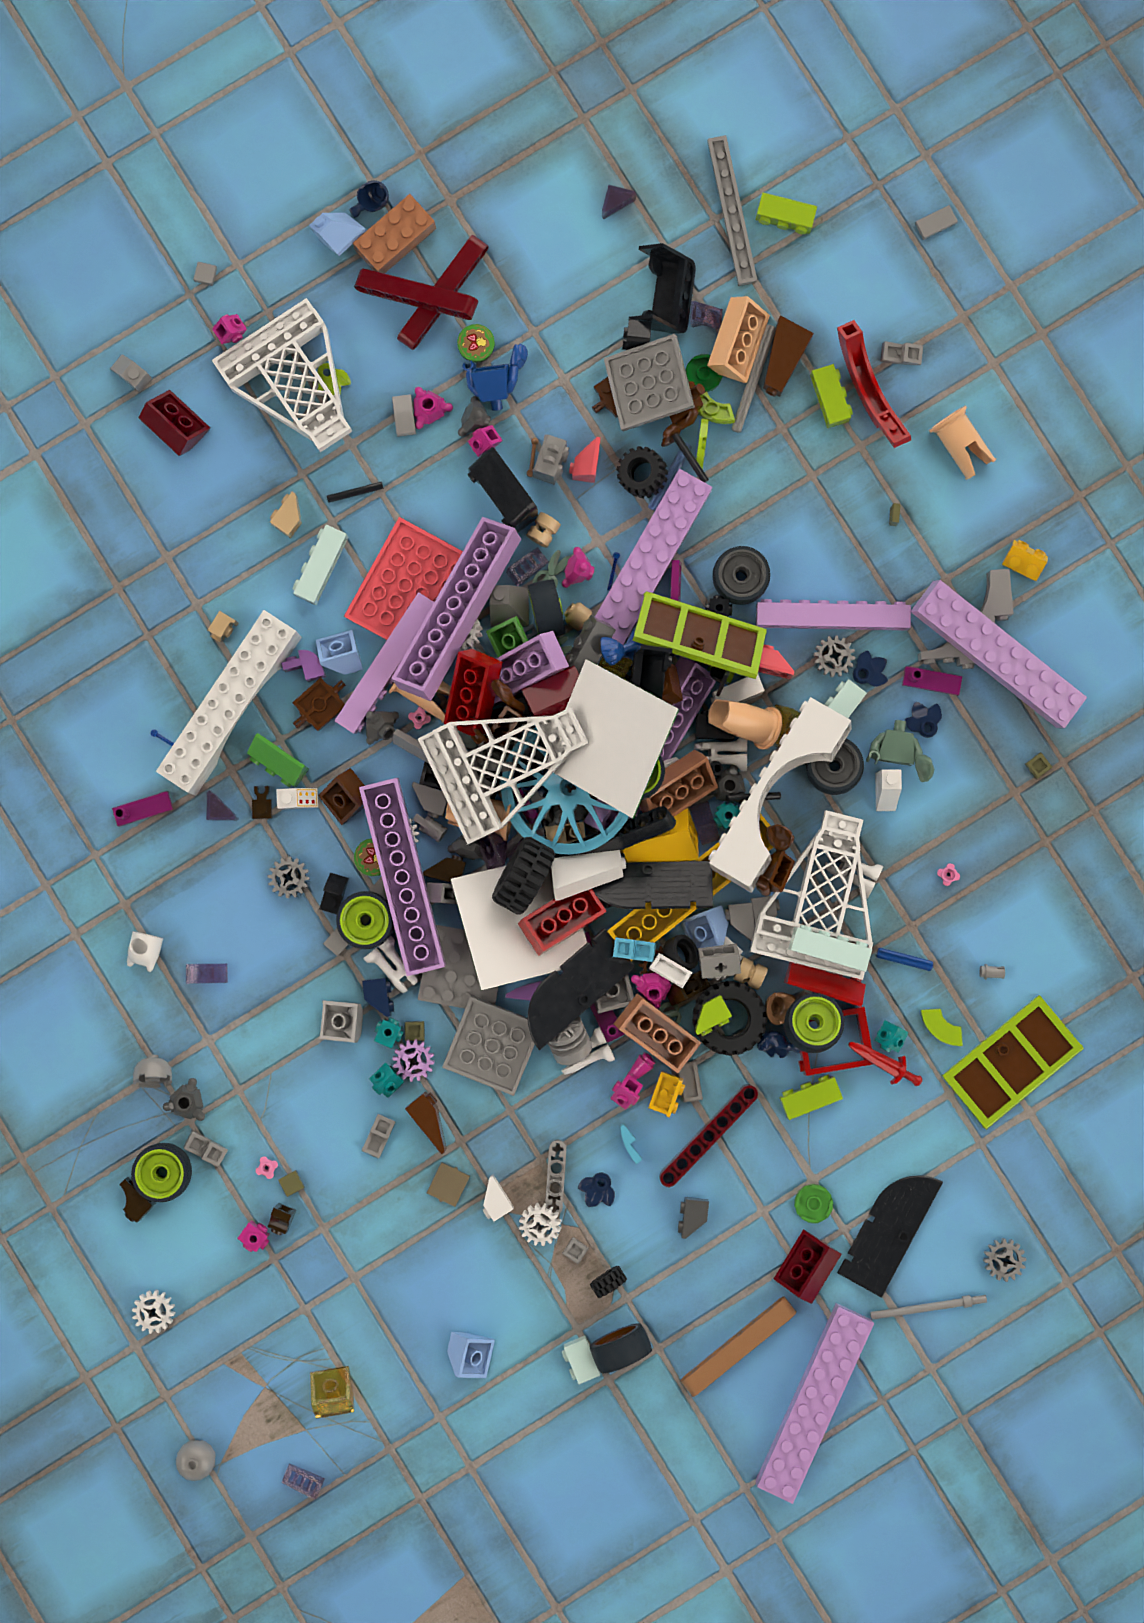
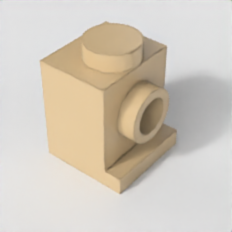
[208,611,239,642]

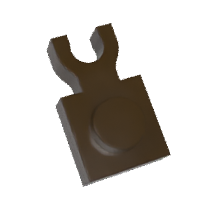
[252,786,272,819]

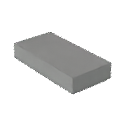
[915,205,958,240]
[679,1061,703,1103]

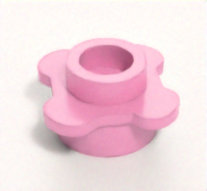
[408,707,431,729]
[937,863,960,886]
[256,1156,278,1179]

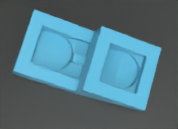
[613,937,656,962]
[620,1123,642,1165]

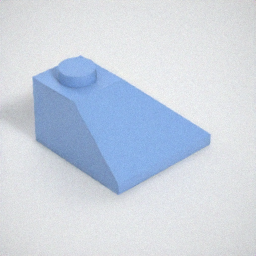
[309,213,367,256]
[316,630,363,675]
[681,905,728,949]
[447,1332,495,1378]

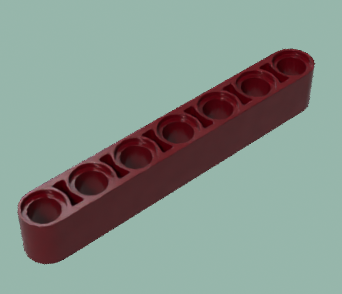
[397,235,489,350]
[354,268,479,320]
[659,1084,758,1187]

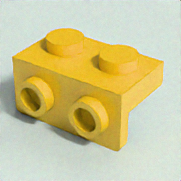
[1002,540,1048,581]
[648,1071,685,1118]

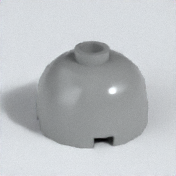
[133,1055,172,1088]
[176,1440,216,1481]

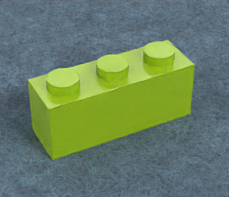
[755,192,817,235]
[810,364,853,429]
[779,1074,843,1120]

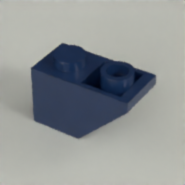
[362,977,394,1017]

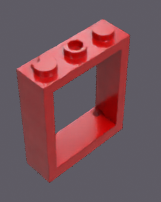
[798,1006,873,1076]

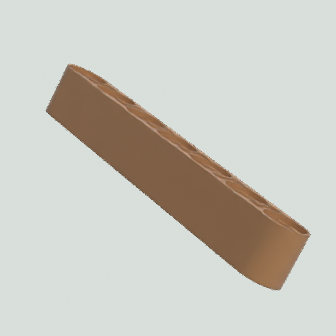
[680,1296,797,1397]

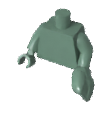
[866,720,934,782]

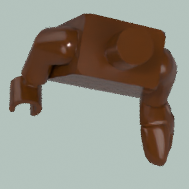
[661,381,705,447]
[470,679,527,747]
[755,824,795,896]

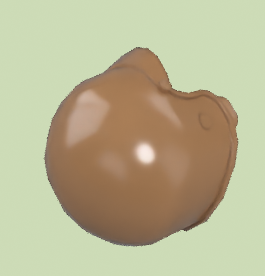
[765,992,796,1025]

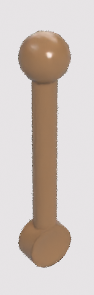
[527,438,539,477]

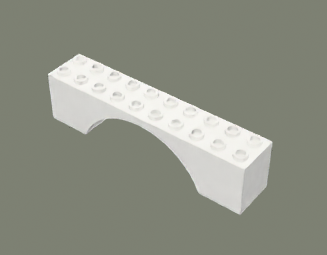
[156,610,302,796]
[708,697,852,893]

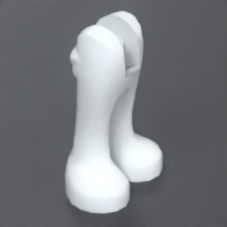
[694,738,747,771]
[825,853,884,899]
[363,935,418,993]
[557,1027,615,1075]

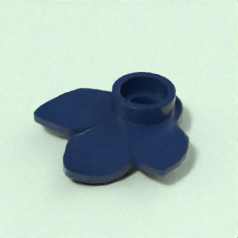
[853,650,888,687]
[905,702,942,738]
[578,1172,615,1207]

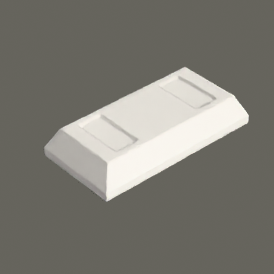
[649,953,692,988]

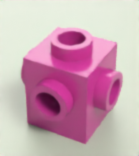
[212,314,247,344]
[468,425,503,457]
[610,1074,643,1110]
[237,1220,270,1252]

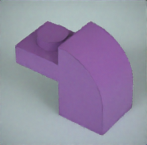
[282,650,326,682]

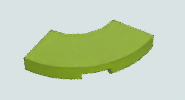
[698,391,735,424]
[696,418,709,469]
[920,1009,963,1046]

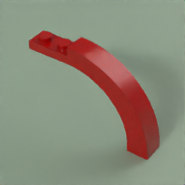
[837,320,911,448]

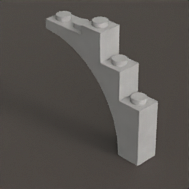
[918,569,1014,669]

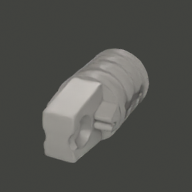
[413,814,448,843]

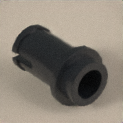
[710,761,723,776]

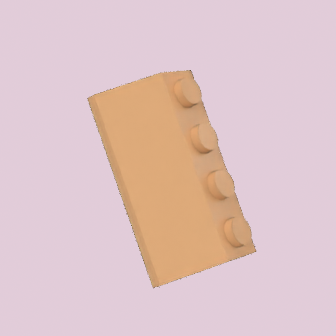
[707,296,770,383]

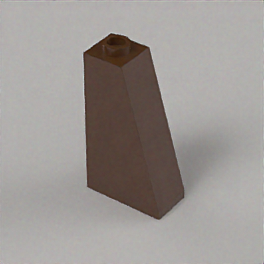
[763,315,814,397]

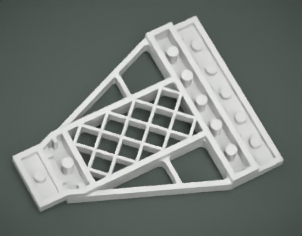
[212,298,352,452]
[418,707,588,844]
[750,810,873,980]

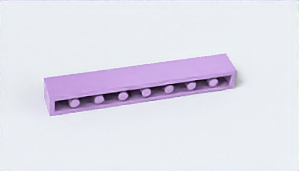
[335,592,434,734]
[756,599,911,631]

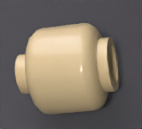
[564,602,592,631]

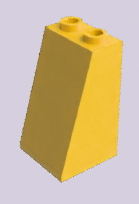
[620,808,699,862]

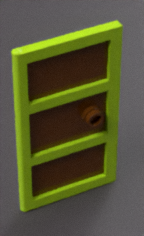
[632,591,767,679]
[941,995,1084,1130]

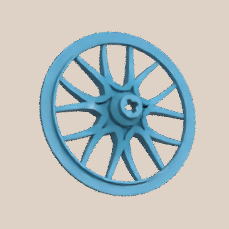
[501,727,629,855]

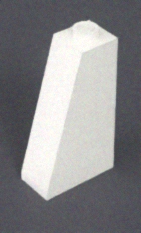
[551,850,626,901]

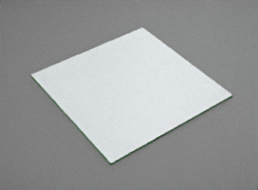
[546,659,679,818]
[450,866,587,991]

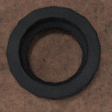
[663,934,699,970]

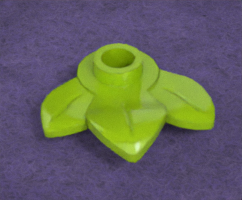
[313,363,351,395]

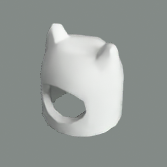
[127,931,163,972]

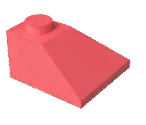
[569,437,601,483]
[758,645,794,679]

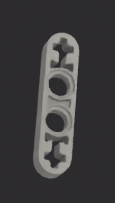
[545,1139,566,1215]

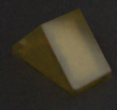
[598,657,633,679]

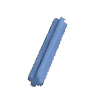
[648,443,692,511]

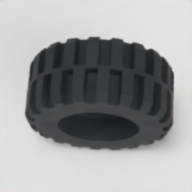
[492,837,555,915]
[692,981,767,1056]

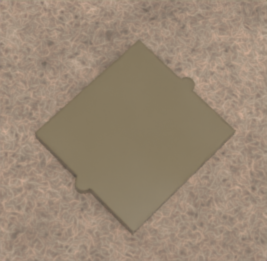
[427,1162,470,1207]

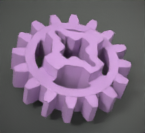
[392,1039,435,1082]

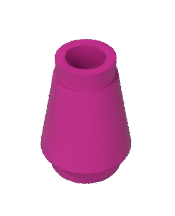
[628,1052,656,1080]

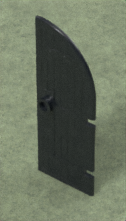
[592,861,713,909]
[528,928,635,1050]
[837,1176,943,1298]

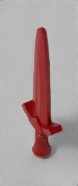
[848,1042,922,1086]

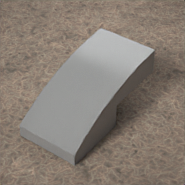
[880,341,923,365]
[392,394,416,437]
[362,1114,396,1159]
[183,1130,228,1167]

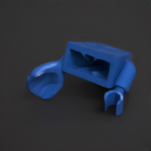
[462,344,528,411]
[600,630,645,670]

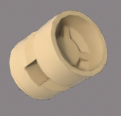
[526,512,561,548]
[733,957,768,990]

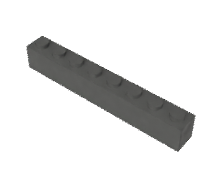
[523,615,616,762]

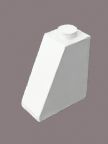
[710,675,765,703]
[875,770,902,811]

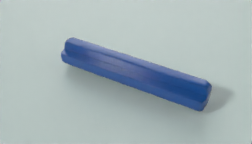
[876,948,933,971]

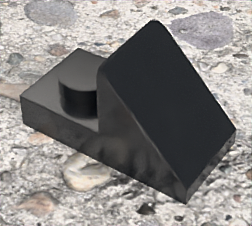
[319,873,349,914]

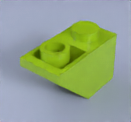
[695,995,732,1036]

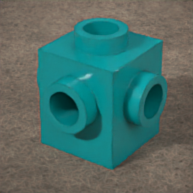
[714,802,740,830]
[374,1017,404,1049]
[874,1020,909,1053]
[369,1062,404,1098]

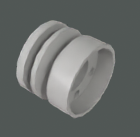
[548,1017,592,1065]

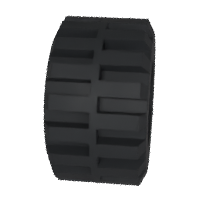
[616,446,668,498]

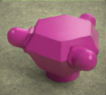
[414,387,453,429]
[562,547,594,588]
[631,973,672,1008]

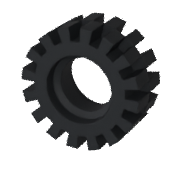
[589,1266,627,1298]

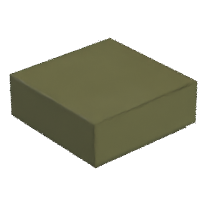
[889,503,900,526]
[1025,752,1052,779]
[405,1021,425,1041]
[278,1170,305,1197]

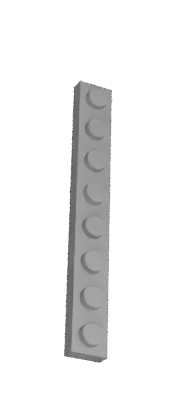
[707,135,757,286]

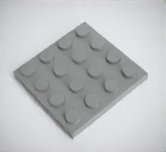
[604,334,694,431]
[418,925,499,1008]
[442,996,535,1096]

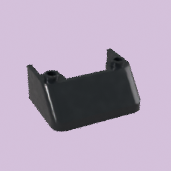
[628,243,696,334]
[467,446,538,533]
[630,645,672,699]

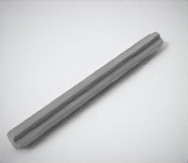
[731,325,776,433]

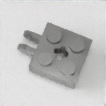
[533,434,569,485]

